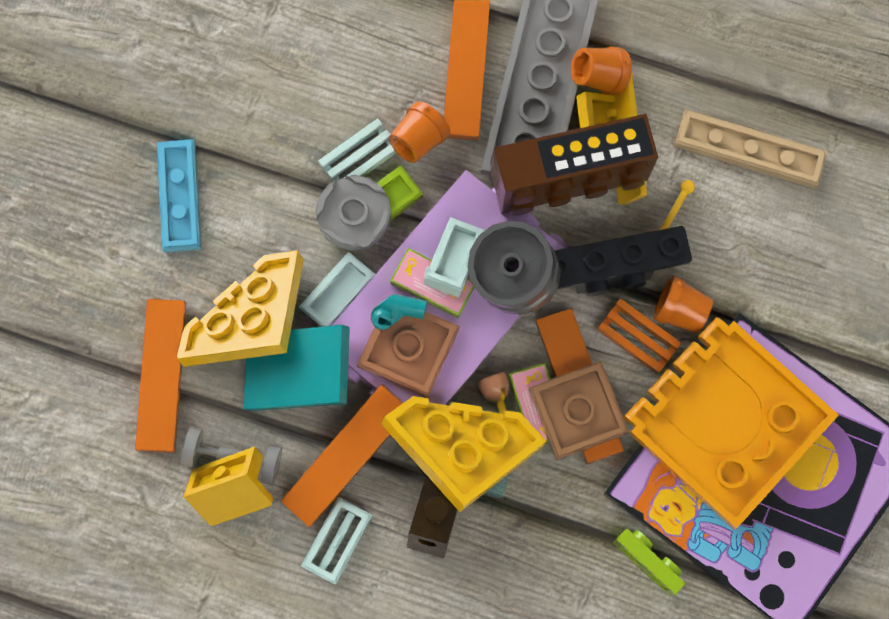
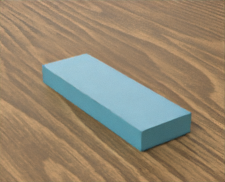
[157,139,201,253]

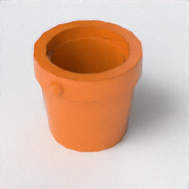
[571,46,632,96]
[389,101,450,163]
[653,275,713,333]

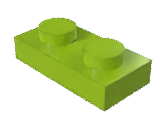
[613,528,686,597]

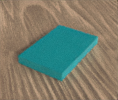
[243,325,350,411]

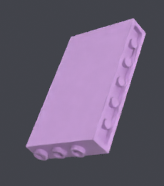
[333,170,569,405]

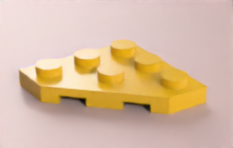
[177,250,304,367]
[381,396,547,512]

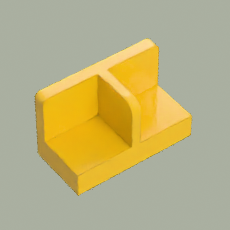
[183,446,274,526]

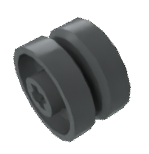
[467,221,561,315]

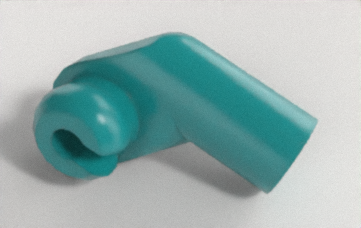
[371,294,427,330]

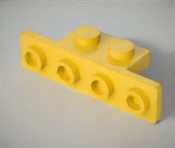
[576,72,647,205]

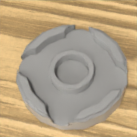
[316,175,391,251]

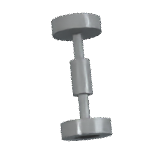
[181,427,282,485]

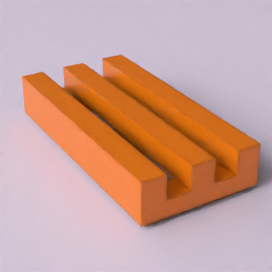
[597,298,681,375]

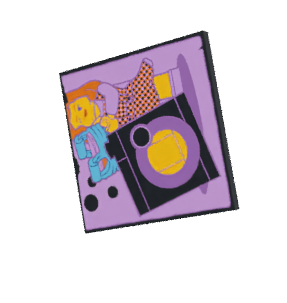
[603,313,889,619]

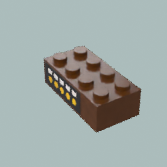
[490,114,658,216]

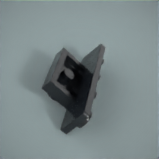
[554,226,692,297]

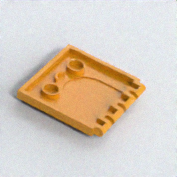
[624,317,839,530]

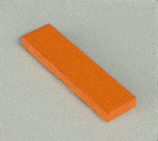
[444,0,490,141]
[135,299,187,453]
[535,308,624,465]
[281,384,404,527]

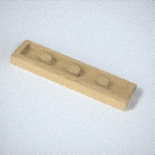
[673,109,827,189]

